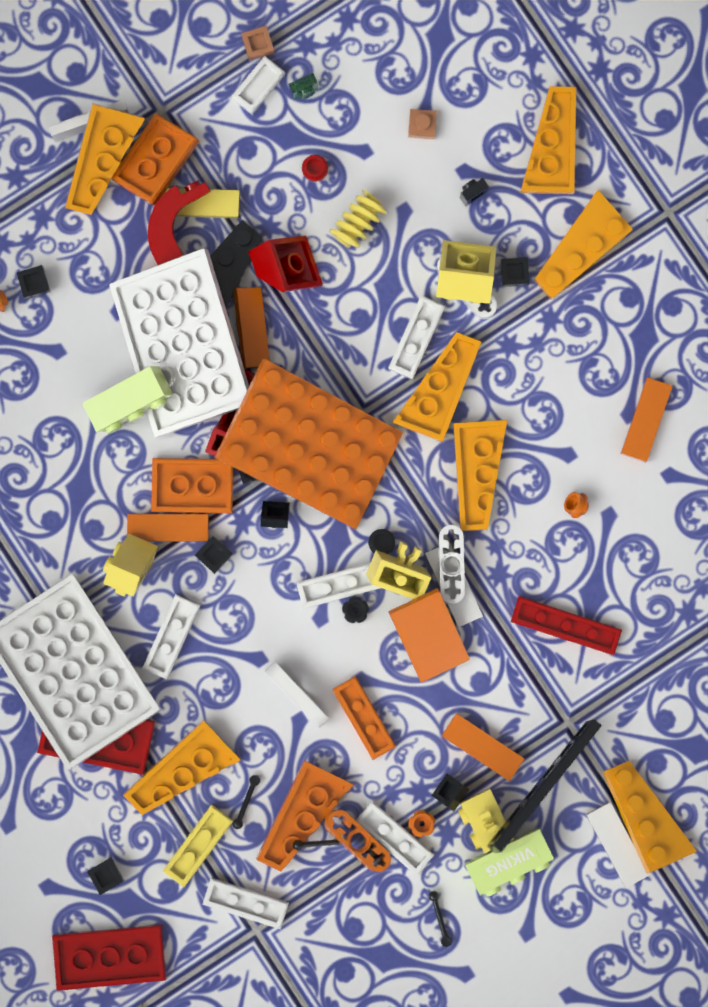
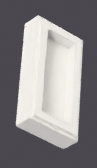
[231,56,286,115]

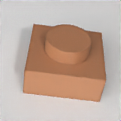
[241,26,275,61]
[408,109,437,140]

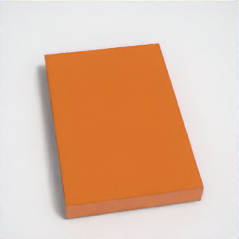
[111,113,200,206]
[151,458,234,514]
[388,588,470,683]

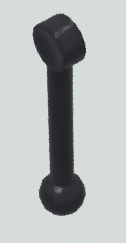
[232,775,260,829]
[292,839,342,851]
[428,891,452,947]

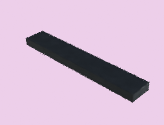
[487,719,602,853]

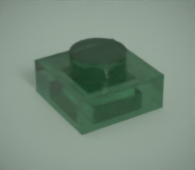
[289,73,318,100]

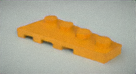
[520,86,576,194]
[65,103,145,215]
[534,190,633,300]
[392,332,481,443]
[453,420,507,531]
[123,719,241,815]
[603,761,697,874]

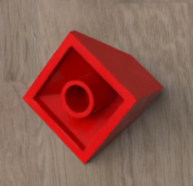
[248,235,323,292]

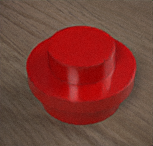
[302,155,328,182]

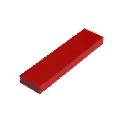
[510,596,622,656]

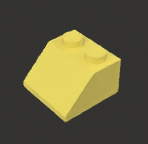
[436,240,496,304]

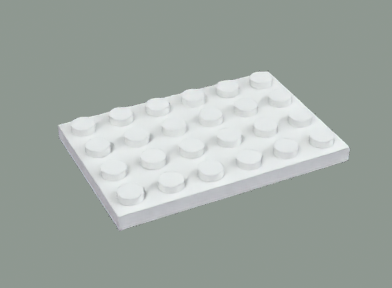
[109,248,249,437]
[0,574,161,771]

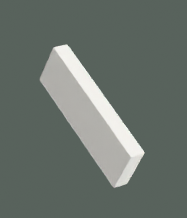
[48,100,129,142]
[388,295,445,380]
[425,542,483,627]
[296,563,381,609]
[142,594,201,680]
[355,801,434,876]
[586,802,650,888]
[202,877,289,929]

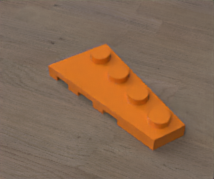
[256,760,354,872]

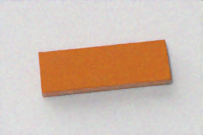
[233,287,270,369]
[620,377,673,463]
[127,514,209,542]
[332,676,396,760]
[441,713,524,781]

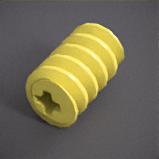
[329,189,387,248]

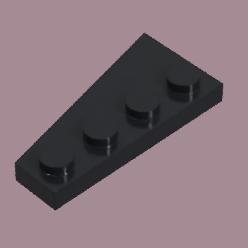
[210,220,263,309]

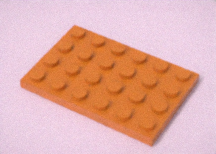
[214,359,403,529]

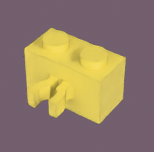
[103,534,158,597]
[366,541,431,599]
[458,788,514,853]

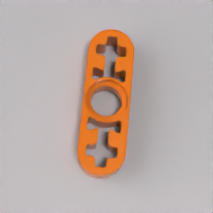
[324,810,391,872]

